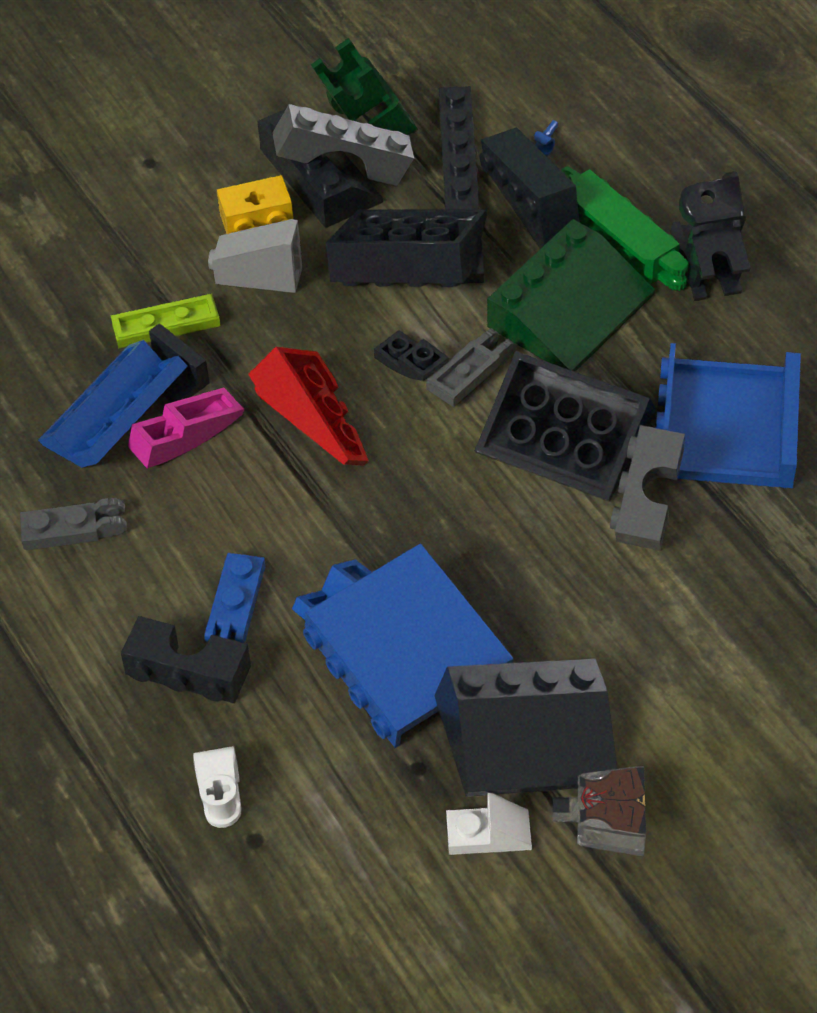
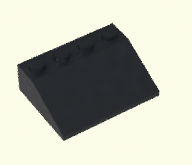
[326,209,487,287]
[474,351,656,502]
[434,659,618,797]

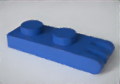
[205,553,266,643]

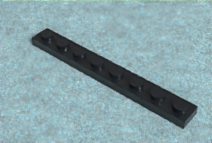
[439,86,484,284]

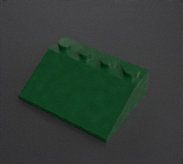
[487,219,655,372]

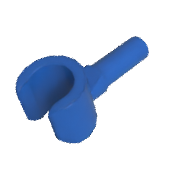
[534,120,558,156]

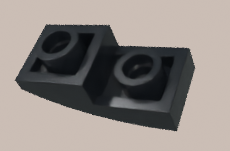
[374,330,449,381]

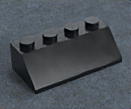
[257,109,383,228]

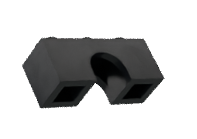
[121,616,251,704]

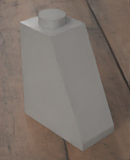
[208,219,302,293]

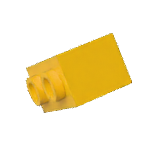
[217,175,293,234]

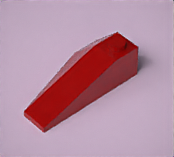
[248,347,369,466]

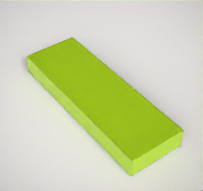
[111,294,221,349]

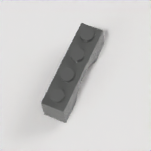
[273,104,414,186]

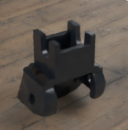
[670,172,751,301]

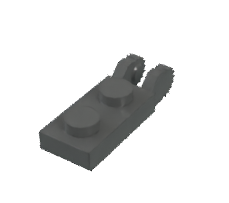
[426,328,516,407]
[20,498,127,550]

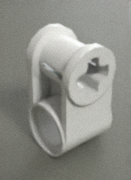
[193,746,241,828]

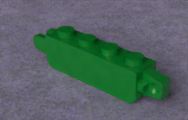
[561,166,689,291]

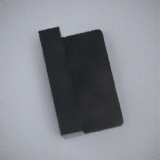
[149,323,210,402]

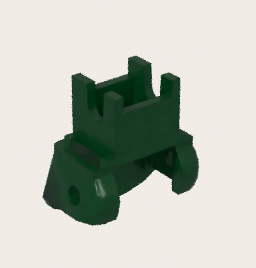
[311,38,418,135]

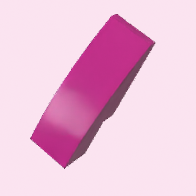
[128,388,244,469]

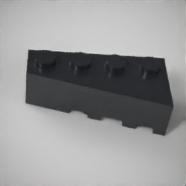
[479,127,580,249]

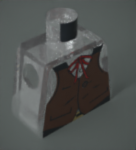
[552,766,646,856]

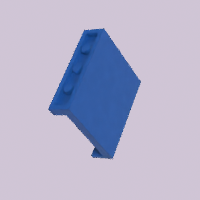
[656,343,801,488]
[303,543,514,748]

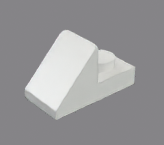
[446,793,532,855]

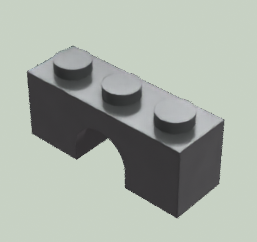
[610,425,685,551]

